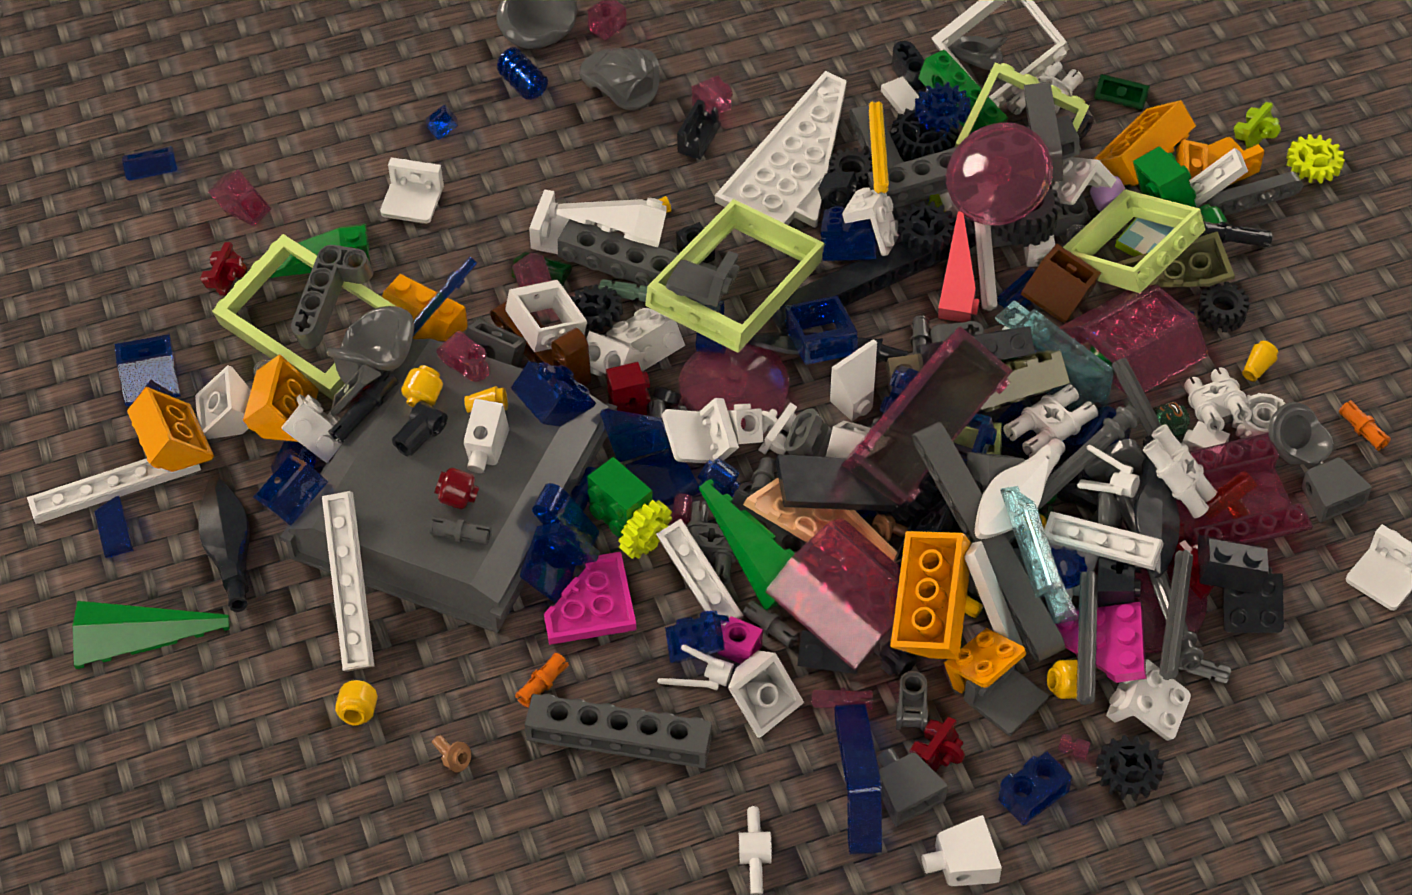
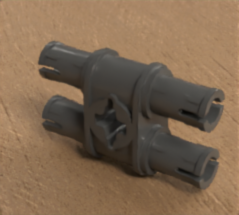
[686,501,738,585]

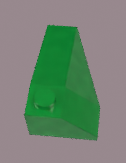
[269,223,370,278]

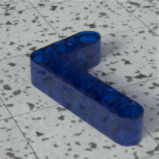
[834,704,882,855]

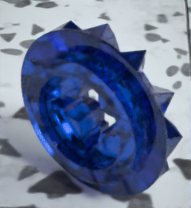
[1041,546,1088,589]

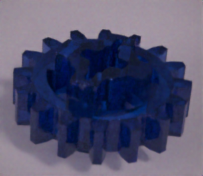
[915,82,970,132]

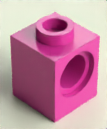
[715,616,763,664]

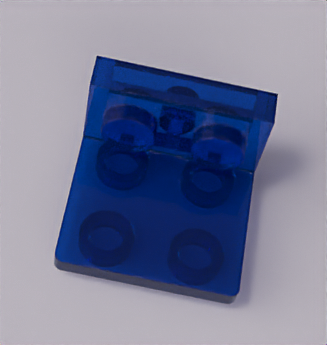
[821,206,877,261]
[520,522,600,603]

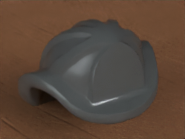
[497,0,577,49]
[579,47,660,110]
[326,306,414,383]

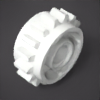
[1232,393,1285,450]

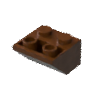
[1021,244,1101,324]

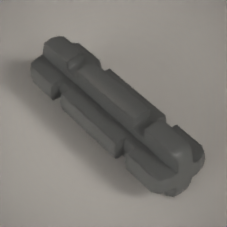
[1178,658,1231,683]

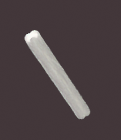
[974,213,998,311]

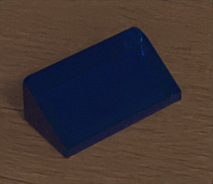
[122,146,177,181]
[94,496,134,558]

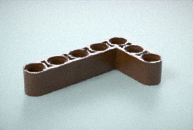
[490,301,591,388]

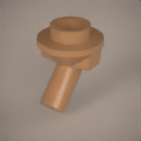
[871,514,908,542]
[432,735,471,772]

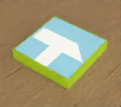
[1115,218,1174,257]

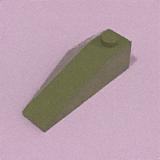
[1116,231,1235,287]

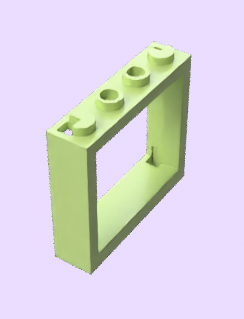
[955,62,1090,184]
[1063,189,1205,293]

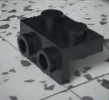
[797,626,862,674]

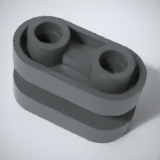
[784,408,832,457]

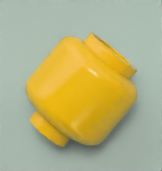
[401,365,443,407]
[1047,660,1078,699]
[335,680,378,725]

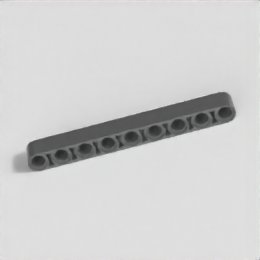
[912,422,1065,662]

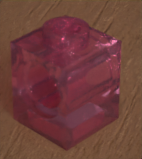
[588,0,627,40]
[692,76,733,114]

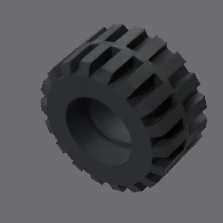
[990,176,1060,247]

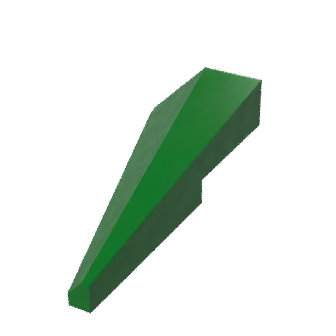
[699,479,814,611]
[73,601,231,669]

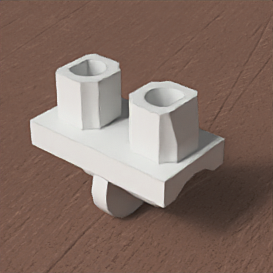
[759,402,797,455]

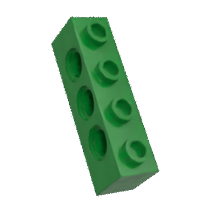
[918,49,1008,142]

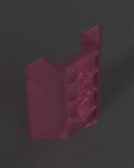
[1055,285,1208,394]
[1175,433,1313,546]
[766,518,901,670]

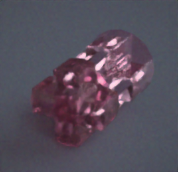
[1058,734,1091,760]

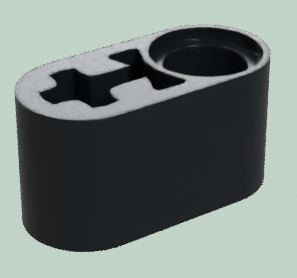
[892,41,925,91]

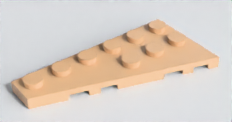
[743,478,900,596]

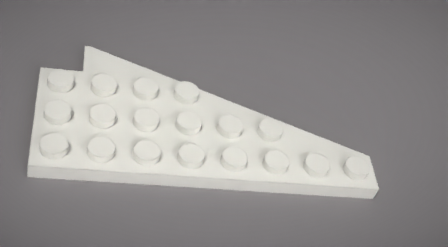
[715,71,847,228]

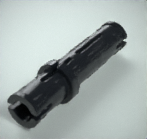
[1199,221,1272,247]
[328,371,399,444]

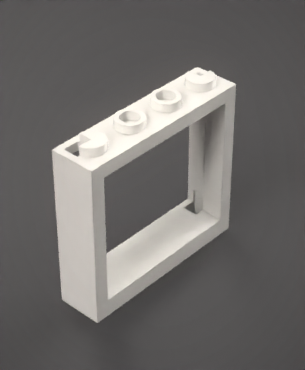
[932,0,1069,108]

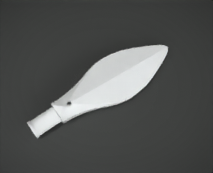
[975,439,1065,539]

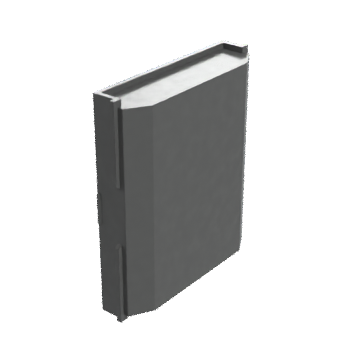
[280,338,617,633]

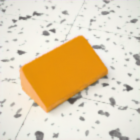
[1176,139,1208,181]

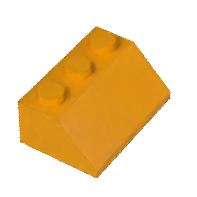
[382,274,468,345]
[243,354,319,442]
[127,387,214,472]

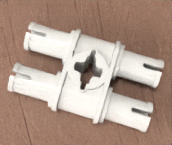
[1007,62,1083,115]
[1184,367,1252,433]
[1003,384,1098,458]
[1143,424,1217,518]

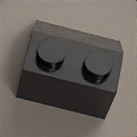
[1197,535,1269,594]

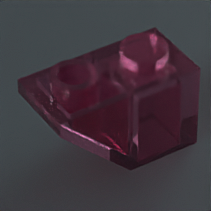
[208,169,272,226]

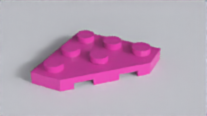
[544,552,637,645]
[1052,601,1147,683]

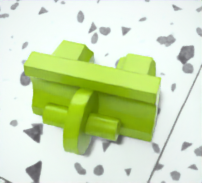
[1234,102,1281,149]

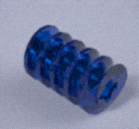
[497,47,548,100]

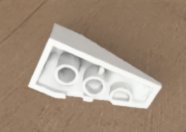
[556,198,667,247]

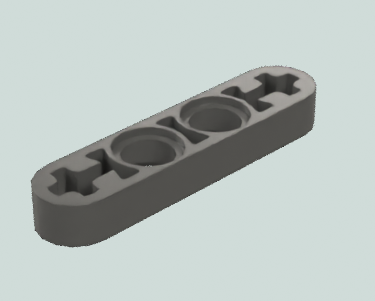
[1206,172,1304,216]

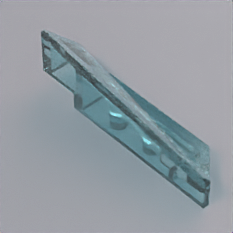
[995,300,1113,381]
[1000,486,1079,624]

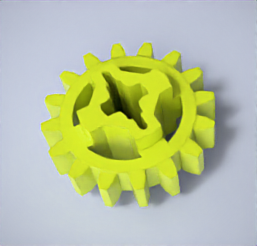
[1286,134,1345,184]
[619,500,672,559]

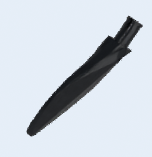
[748,332,908,362]
[1134,435,1180,578]
[199,476,250,612]

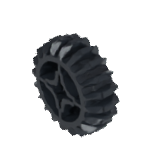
[890,103,959,162]

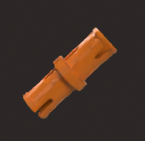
[1339,400,1391,451]
[515,653,569,708]

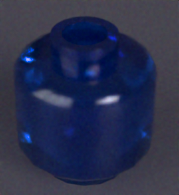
[697,458,741,497]

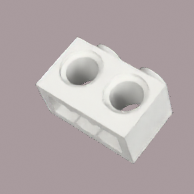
[586,331,645,376]

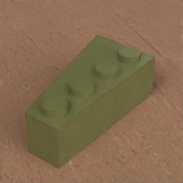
[939,351,1070,420]

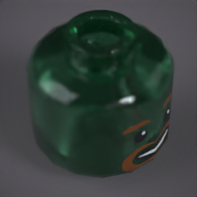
[1153,401,1190,438]

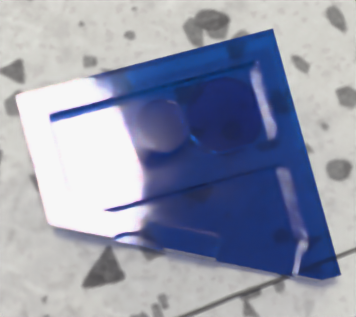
[600,409,671,462]

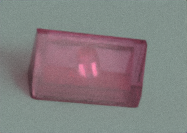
[512,253,552,296]

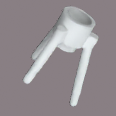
[1077,445,1140,498]
[657,642,734,691]

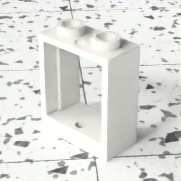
[505,280,587,352]

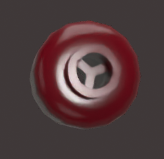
[434,467,479,509]

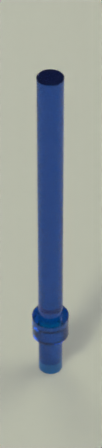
[413,256,477,337]

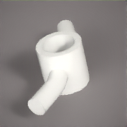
[739,806,771,895]

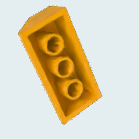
[1094,100,1196,186]
[891,531,972,660]

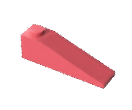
[938,211,980,323]

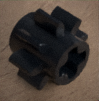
[879,641,916,676]

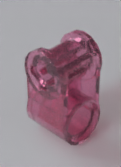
[436,331,490,381]

